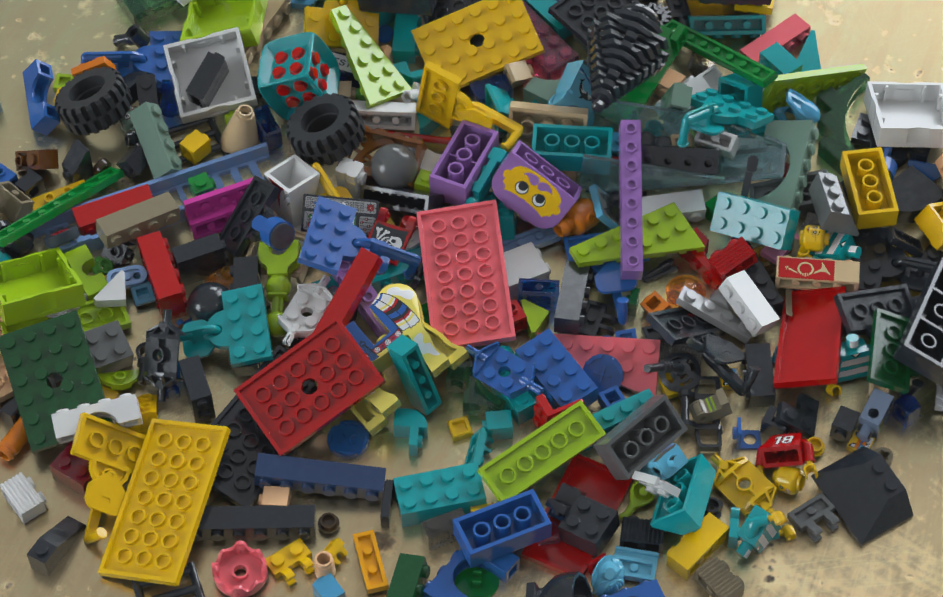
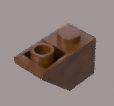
[15,149,59,171]

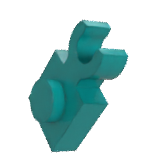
[727,507,741,549]

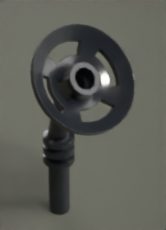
[644,353,701,393]

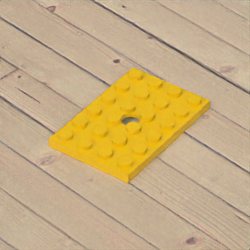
[411,0,545,88]

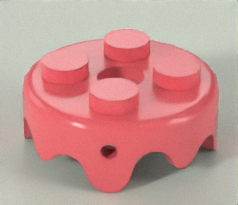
[211,541,268,597]

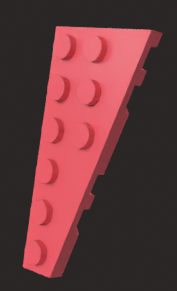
[537,333,661,396]

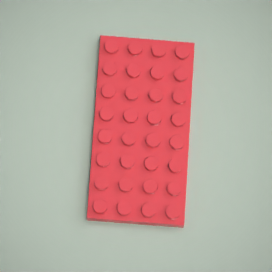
[416,199,516,348]

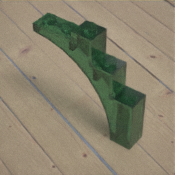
[815,73,870,177]

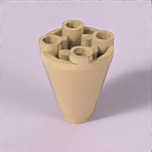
[220,104,259,154]

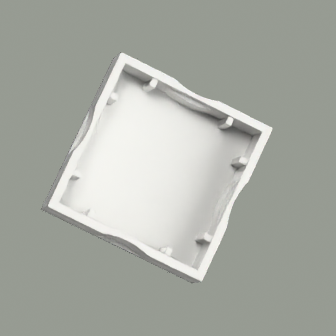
[163,27,258,124]
[864,81,943,148]

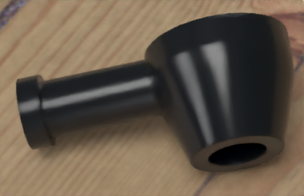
[609,191,620,215]

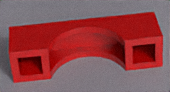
[677,227,723,290]

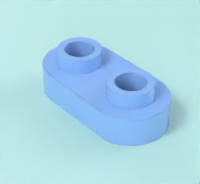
[106,265,147,289]

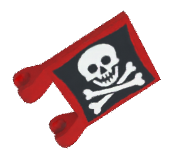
[368,207,418,266]

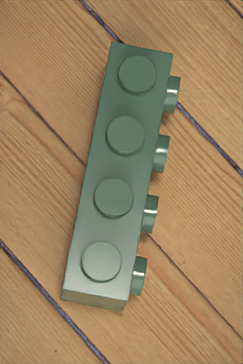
[129,102,183,179]

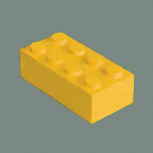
[840,147,899,229]

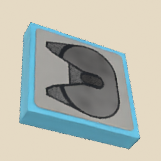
[589,184,620,229]

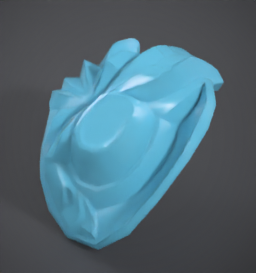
[591,555,624,597]

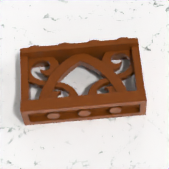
[337,125,427,189]

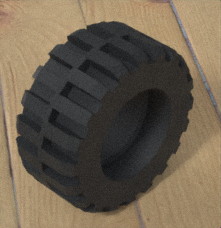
[55,67,133,136]
[286,93,365,166]

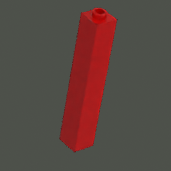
[314,247,383,332]

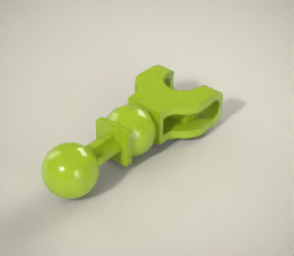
[258,240,301,337]

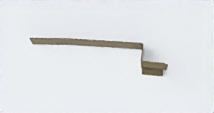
[785,237,800,317]

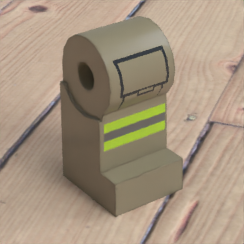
[689,388,733,424]

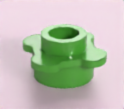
[92,256,113,276]

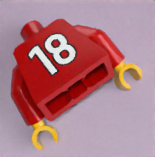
[755,433,818,480]

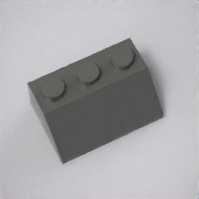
[808,172,859,236]

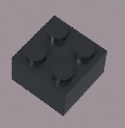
[558,494,620,557]

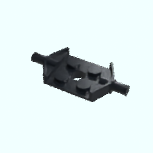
[143,309,185,402]

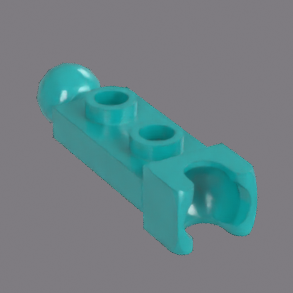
[465,147,508,204]

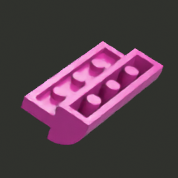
[182,177,253,240]

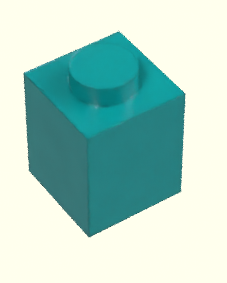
[482,410,513,440]

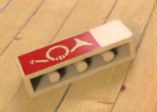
[775,255,860,292]

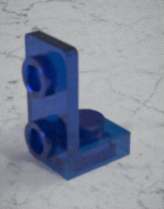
[160,79,179,118]

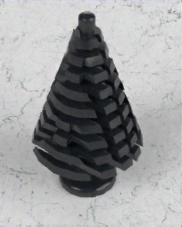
[587,3,669,113]

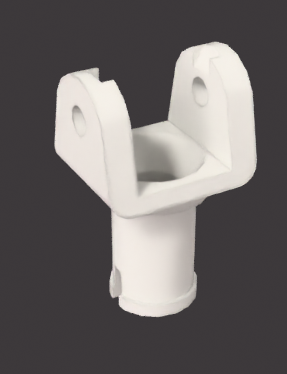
[401,82,421,103]

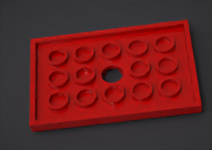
[233,316,386,456]

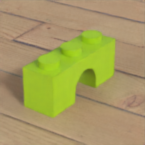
[63,244,108,301]

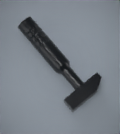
[410,257,424,291]

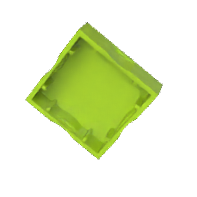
[180,0,268,48]
[0,247,86,326]

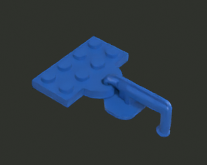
[81,31,182,93]
[297,196,421,280]
[563,232,649,325]

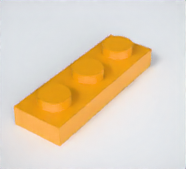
[352,529,389,594]

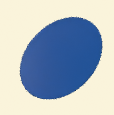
[379,25,393,43]

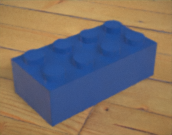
[515,328,599,409]
[453,489,552,568]

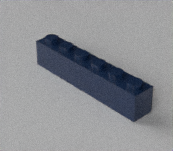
[254,453,386,501]

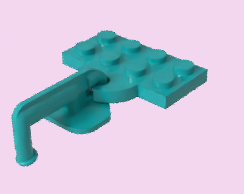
[677,88,774,148]
[158,284,273,368]

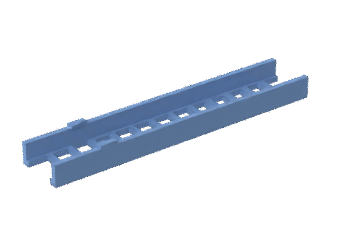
[31,142,270,253]

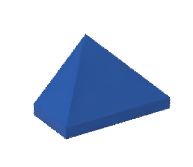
[908,159,941,181]

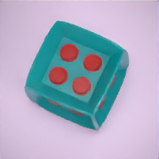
[257,32,340,120]

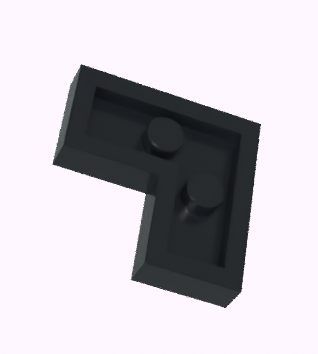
[775,393,819,439]

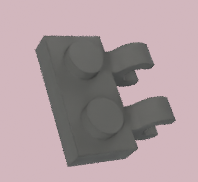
[787,492,840,543]

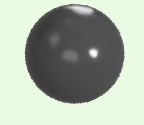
[370,144,418,188]

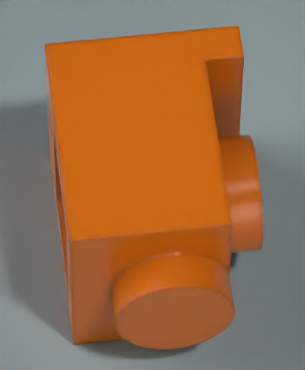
[640,291,671,315]

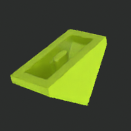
[520,299,550,340]

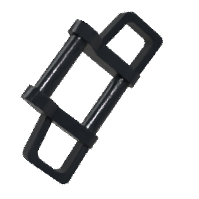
[678,376,723,452]

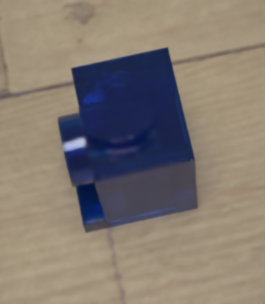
[891,393,921,429]

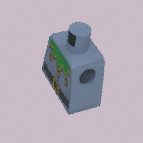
[857,388,894,442]

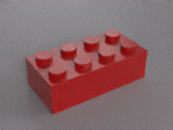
[137,231,187,320]

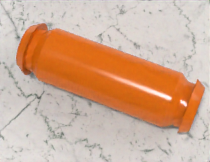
[0,416,28,461]

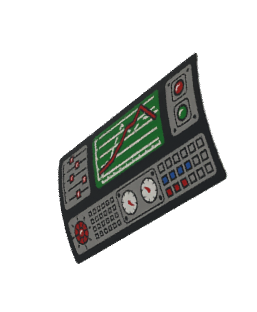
[301,194,379,237]

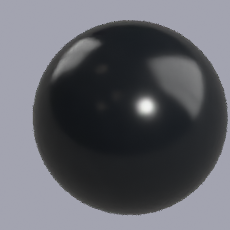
[187,282,229,322]

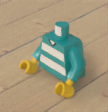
[797,221,862,261]
[826,334,870,396]
[735,504,797,559]

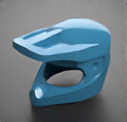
[773,89,821,124]

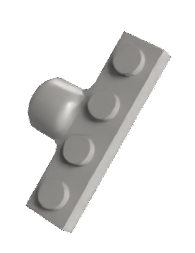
[675,286,752,344]

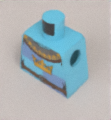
[639,443,688,480]

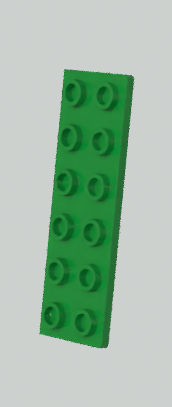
[598,24,688,124]

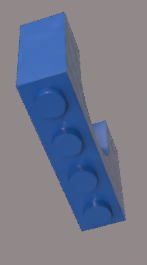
[423,549,520,597]

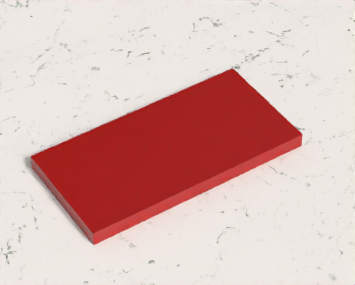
[773,286,847,389]
[521,454,634,575]

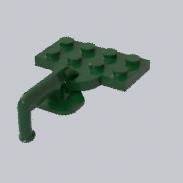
[867,308,922,394]

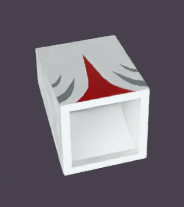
[264,154,320,227]

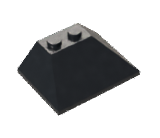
[811,446,913,546]

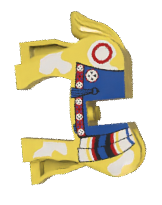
[315,284,470,437]

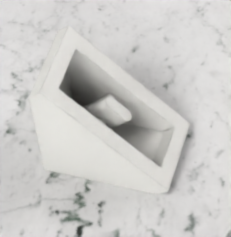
[94,270,126,307]

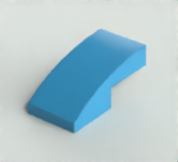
[129,276,156,307]

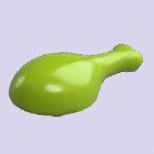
[619,481,655,521]

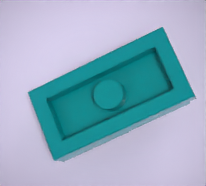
[464,427,494,468]

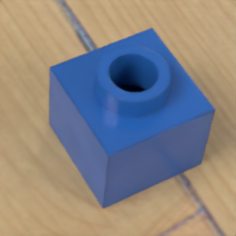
[598,385,626,409]

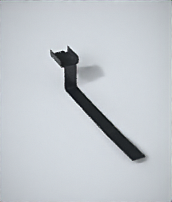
[731,155,759,240]

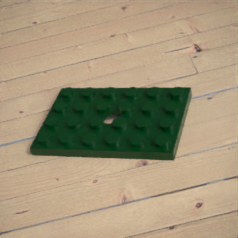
[0,310,113,454]

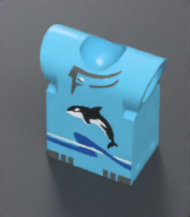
[548,60,595,126]

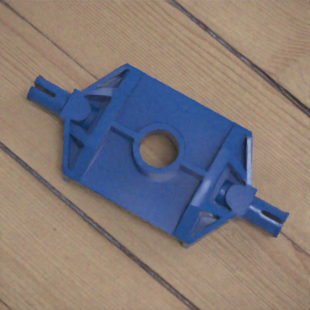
[465,341,544,399]

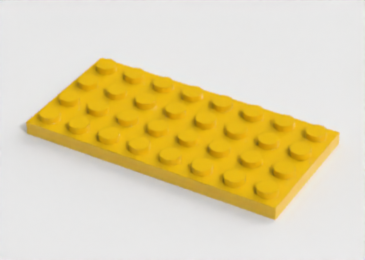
[98,418,231,586]

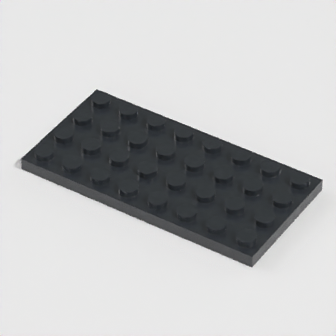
[211,345,317,506]

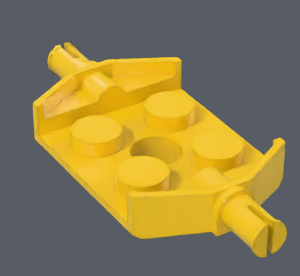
[710,453,777,519]

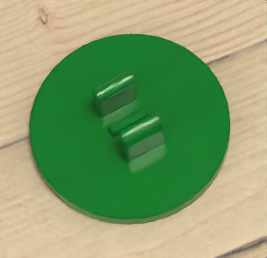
[455,567,499,597]

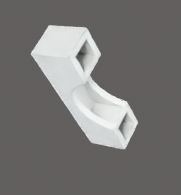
[51,393,143,444]

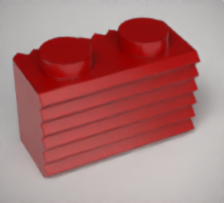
[708,236,758,282]

